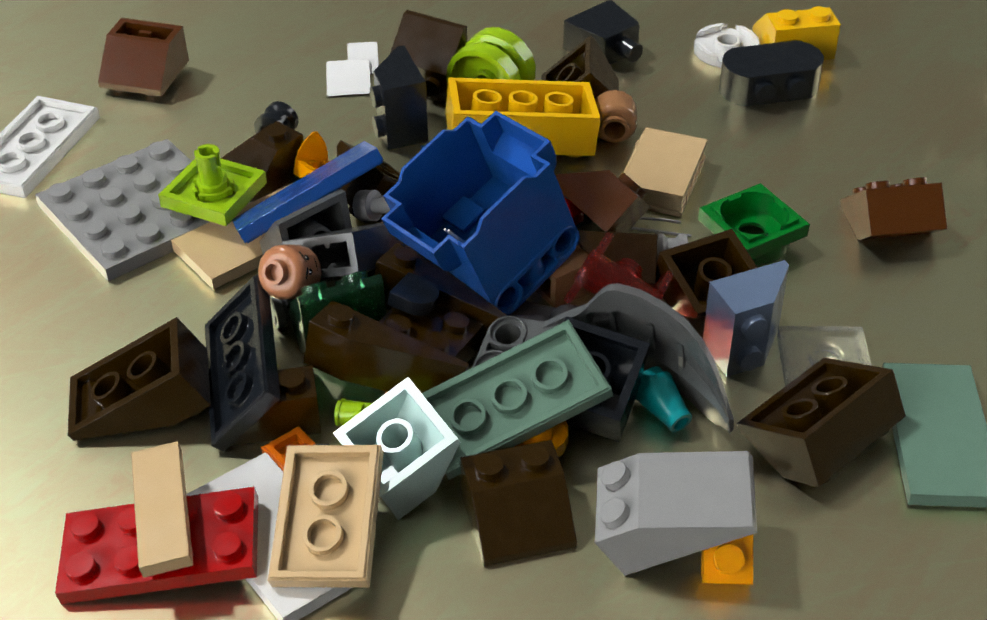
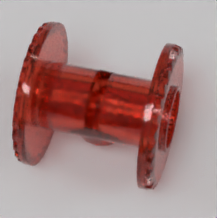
[564,232,673,304]

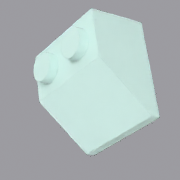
[333,377,460,520]

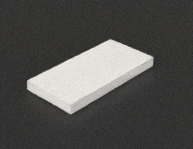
[0,96,100,198]
[186,452,352,620]

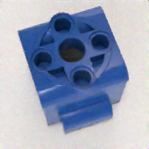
[381,111,580,316]

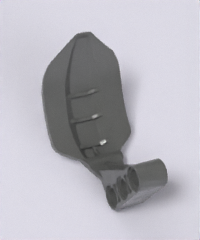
[472,283,734,434]

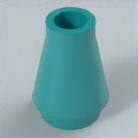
[636,366,693,433]

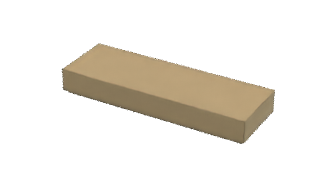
[131,441,193,578]

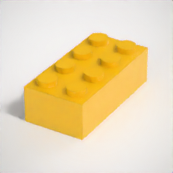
[445,77,601,158]

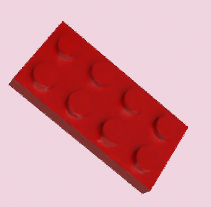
[55,487,259,605]

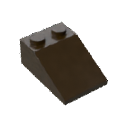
[67,317,211,441]

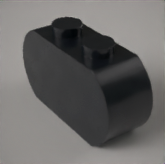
[719,40,824,107]

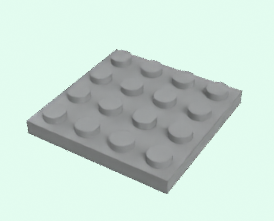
[35,139,230,281]

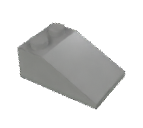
[595,451,758,576]

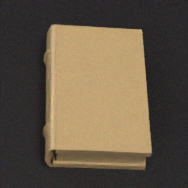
[620,128,708,217]

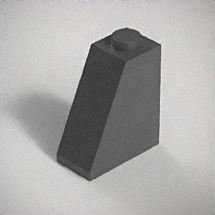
[282,223,405,278]

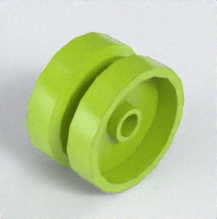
[446,27,536,83]

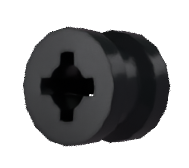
[254,101,299,134]

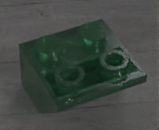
[287,270,386,353]

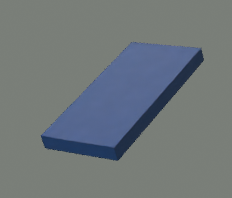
[232,141,384,244]

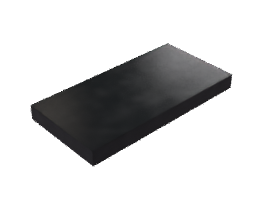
[205,274,281,452]

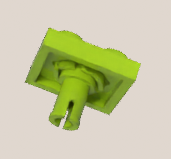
[158,144,267,226]

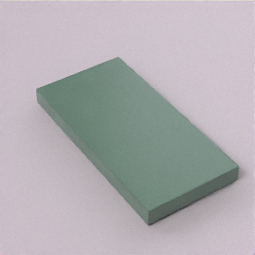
[421,320,613,480]
[882,363,987,508]

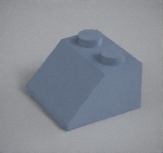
[703,260,789,377]

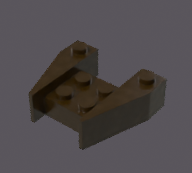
[304,243,507,393]

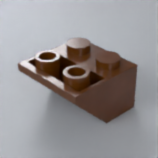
[98,18,189,97]
[840,177,947,240]

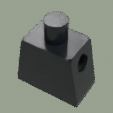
[563,0,643,65]

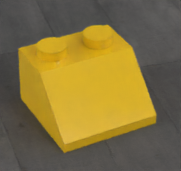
[752,6,841,60]

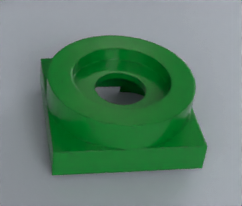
[698,183,810,265]

